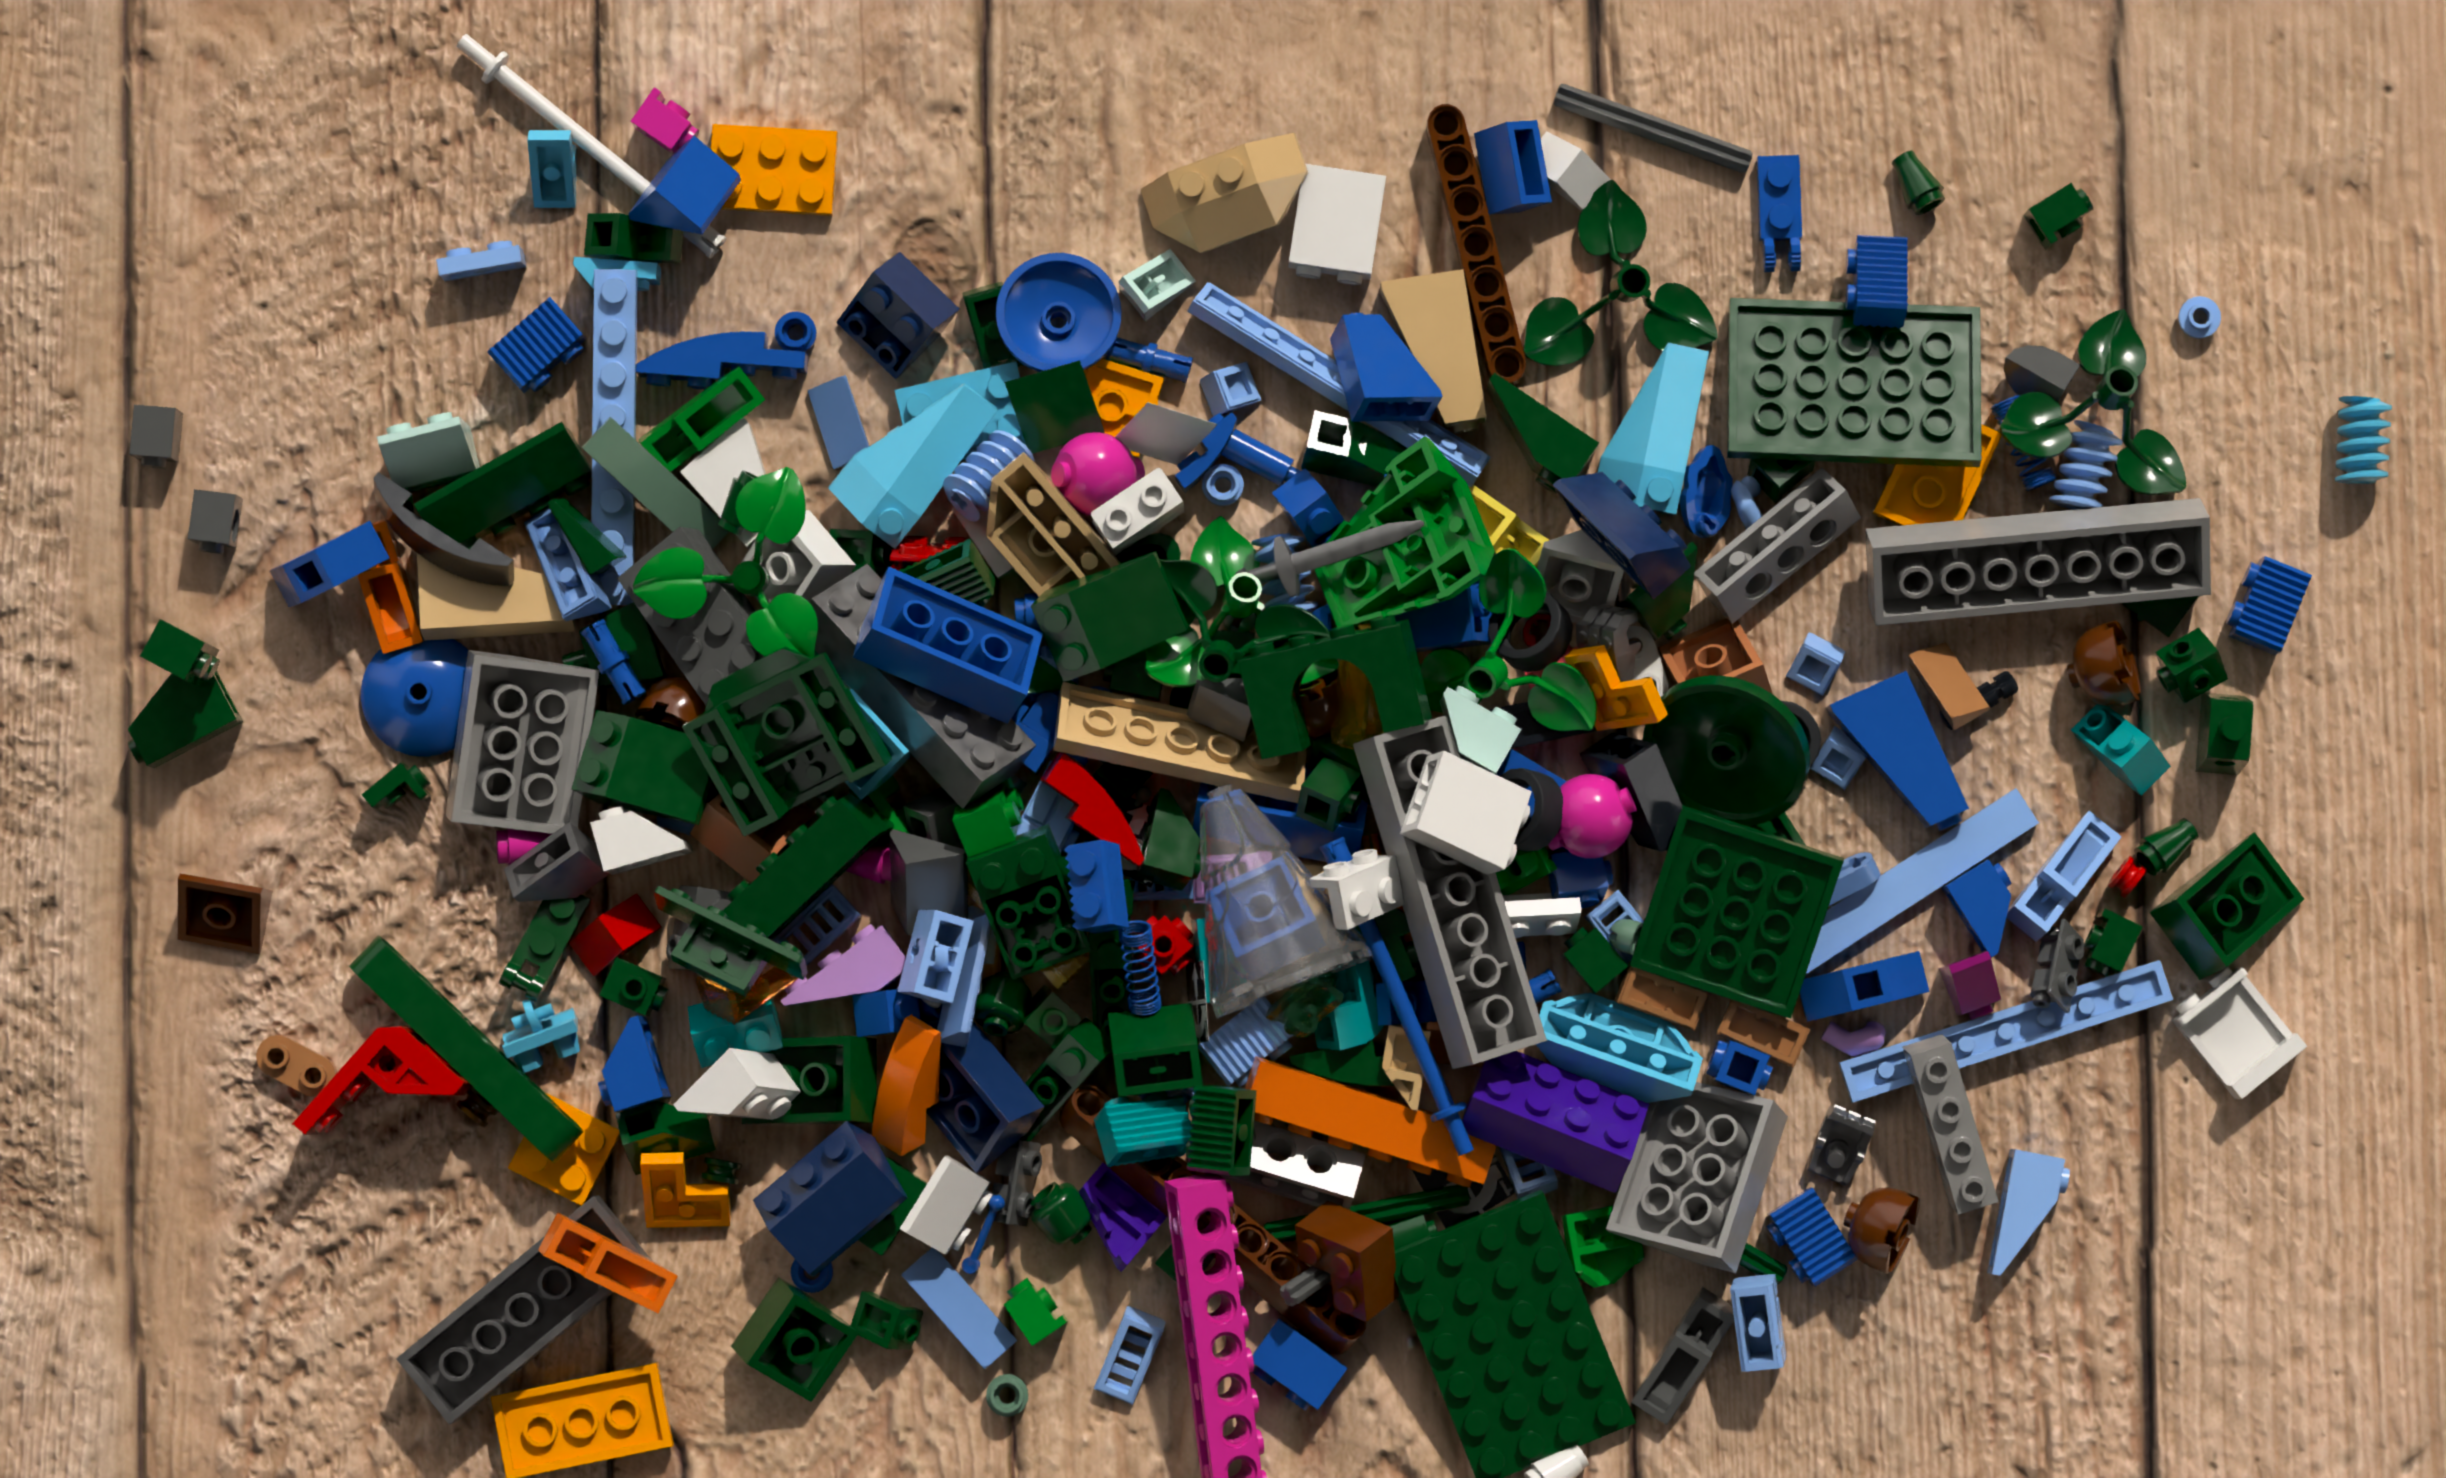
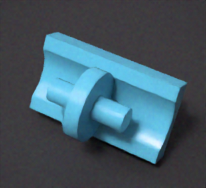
[502,999,580,1073]

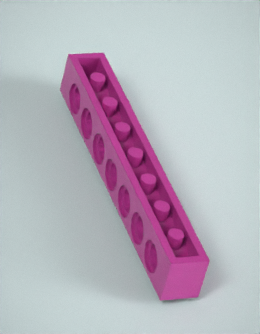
[1164,1173,1267,1478]

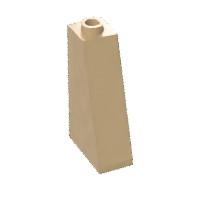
[1380,269,1487,434]
[417,553,582,641]

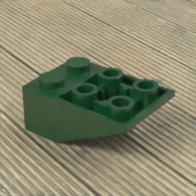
[966,824,1092,980]

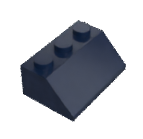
[1553,472,1691,600]
[926,1021,1044,1173]
[753,1121,908,1277]

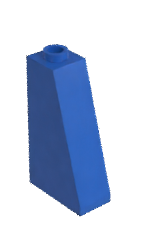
[1826,671,1969,831]

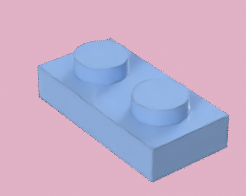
[436,241,526,281]

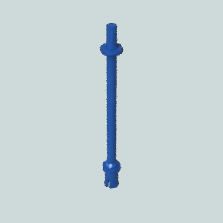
[1319,837,1474,1156]

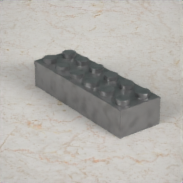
[809,564,1036,809]
[396,1195,652,1425]

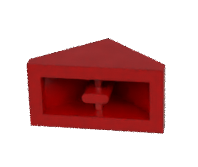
[569,893,662,977]

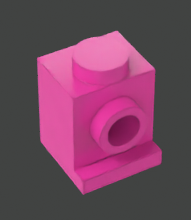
[631,87,699,154]

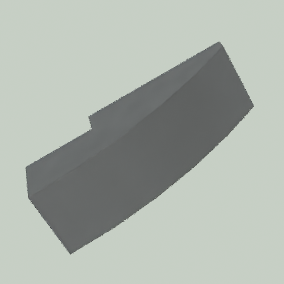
[1631,1287,1734,1425]

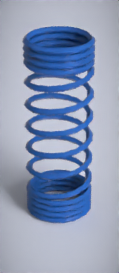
[1990,395,2056,491]
[1118,920,1162,1016]

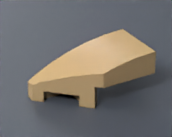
[1382,1025,1431,1111]

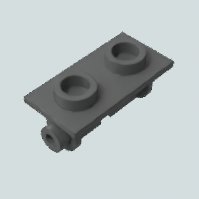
[2030,919,2084,1013]
[988,1140,1042,1226]

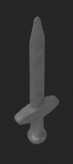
[1235,520,1424,598]

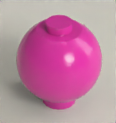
[1051,432,1145,516]
[1548,774,1637,859]

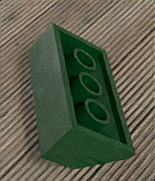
[414,422,592,549]
[722,794,894,940]

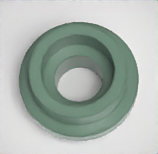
[986,1374,1029,1417]

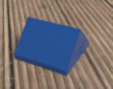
[628,136,741,235]

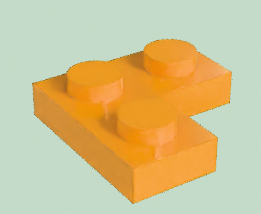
[1564,645,1668,731]
[640,1152,731,1228]

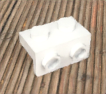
[1309,849,1404,930]
[1503,893,1581,938]

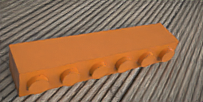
[1245,1056,1496,1188]

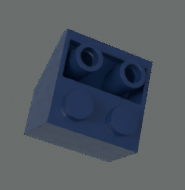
[836,252,960,379]

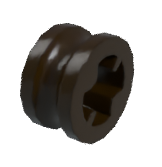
[456,1088,499,1128]

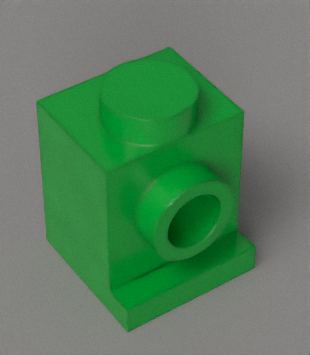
[1003,1278,1068,1346]

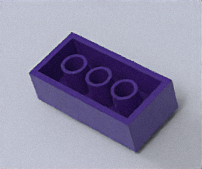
[1462,1051,1649,1193]

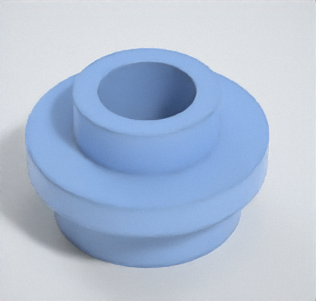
[2178,296,2221,339]
[1202,464,1244,506]

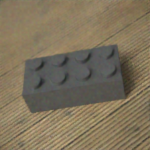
[617,527,765,705]

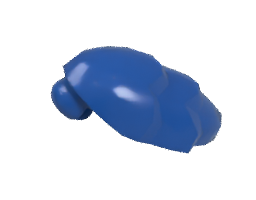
[1680,445,1733,538]

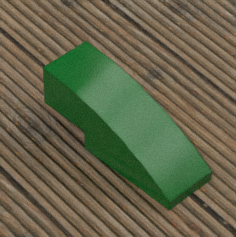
[638,367,765,472]

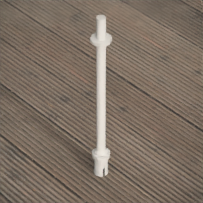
[456,34,727,259]

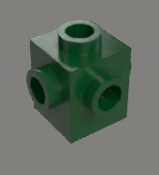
[2155,627,2228,703]

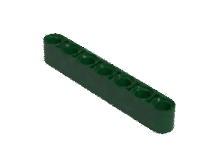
[349,935,584,1163]

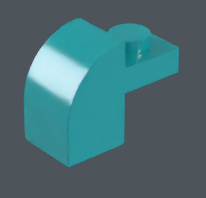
[1311,955,1384,1050]

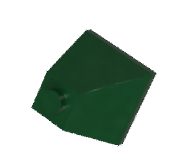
[1622,542,1697,641]

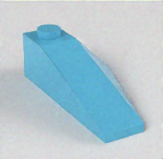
[1597,343,1709,515]
[828,383,998,549]

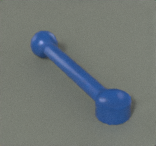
[962,1195,1005,1274]

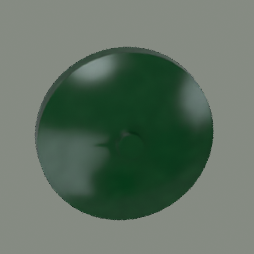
[1642,675,1810,826]

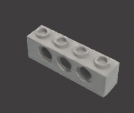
[1694,468,1861,624]
[1902,1034,1999,1215]
[1187,1120,1366,1210]

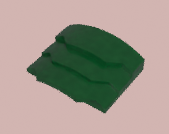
[682,647,892,837]

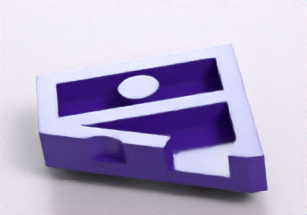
[1079,1163,1167,1272]

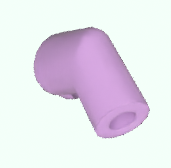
[1821,1021,1886,1057]

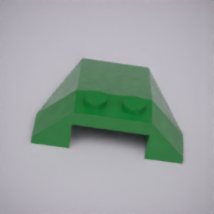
[1315,436,1495,627]

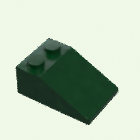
[1486,372,1599,494]
[1031,551,1189,682]
[571,710,713,825]
[2150,832,2304,980]
[742,1036,877,1124]

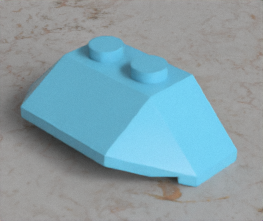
[1535,992,1703,1103]

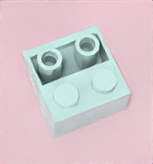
[377,412,480,492]
[1439,685,1521,774]

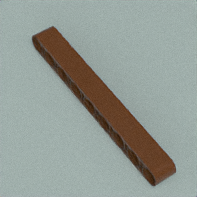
[1059,1085,1366,1355]

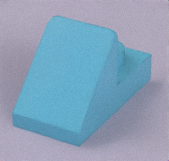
[527,130,577,208]
[573,257,661,291]

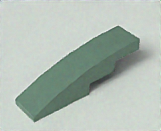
[581,417,729,549]

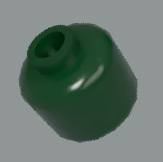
[974,971,1032,1037]
[1031,1182,1092,1245]

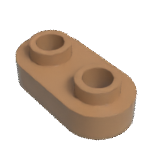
[256,1035,337,1097]

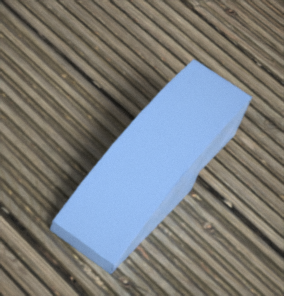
[2006,811,2121,942]

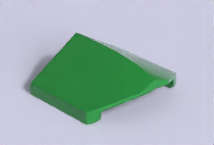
[1561,1205,1645,1288]

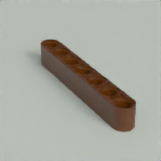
[1426,104,1526,386]

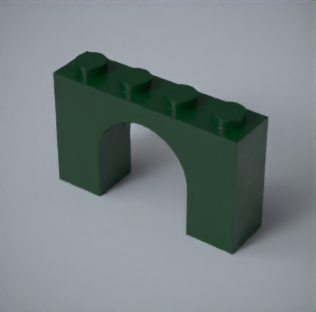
[1238,615,1432,759]

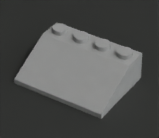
[445,650,599,834]
[1606,1082,1788,1273]

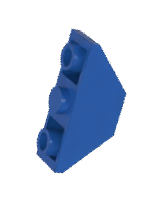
[270,521,390,607]
[1799,951,1930,1022]

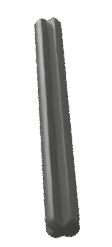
[1554,84,1753,173]

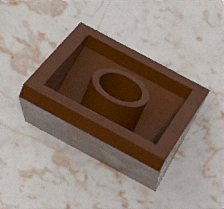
[177,873,273,954]

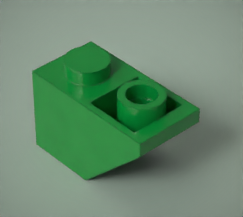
[952,780,1024,858]

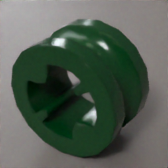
[701,1157,742,1185]

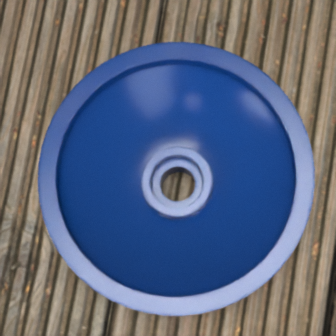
[996,253,1122,372]
[361,639,468,757]

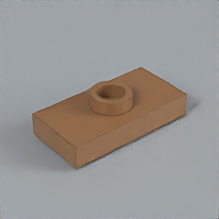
[1615,961,1709,1031]
[1715,999,1811,1068]

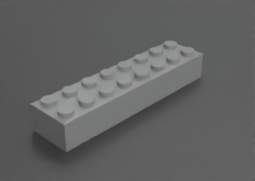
[1865,498,2211,625]
[1353,715,1547,1069]

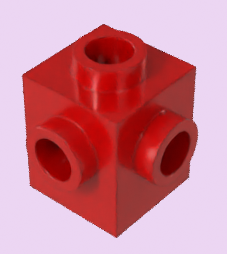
[1134,915,1194,976]

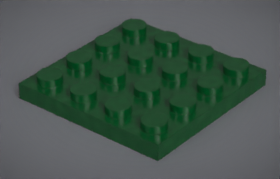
[1630,805,1844,1019]

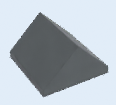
[889,829,968,935]

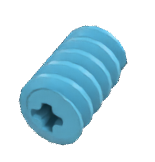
[2335,396,2392,484]

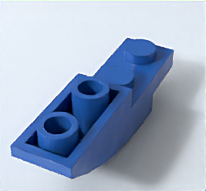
[636,331,809,390]

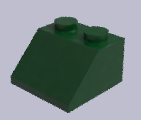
[731,1277,859,1402]

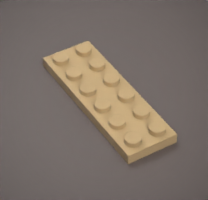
[1053,682,1306,803]

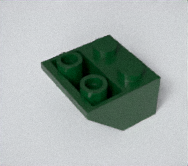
[1108,1003,1203,1097]

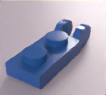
[1756,155,1802,272]

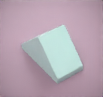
[1118,249,1196,322]

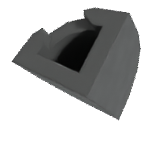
[2003,345,2080,403]

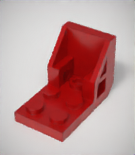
[292,1026,473,1135]

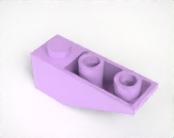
[780,924,906,1007]

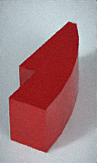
[1040,752,1144,866]

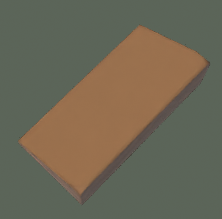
[1908,643,1990,730]

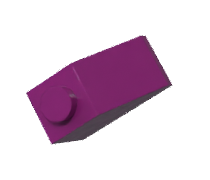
[1939,951,2001,1020]

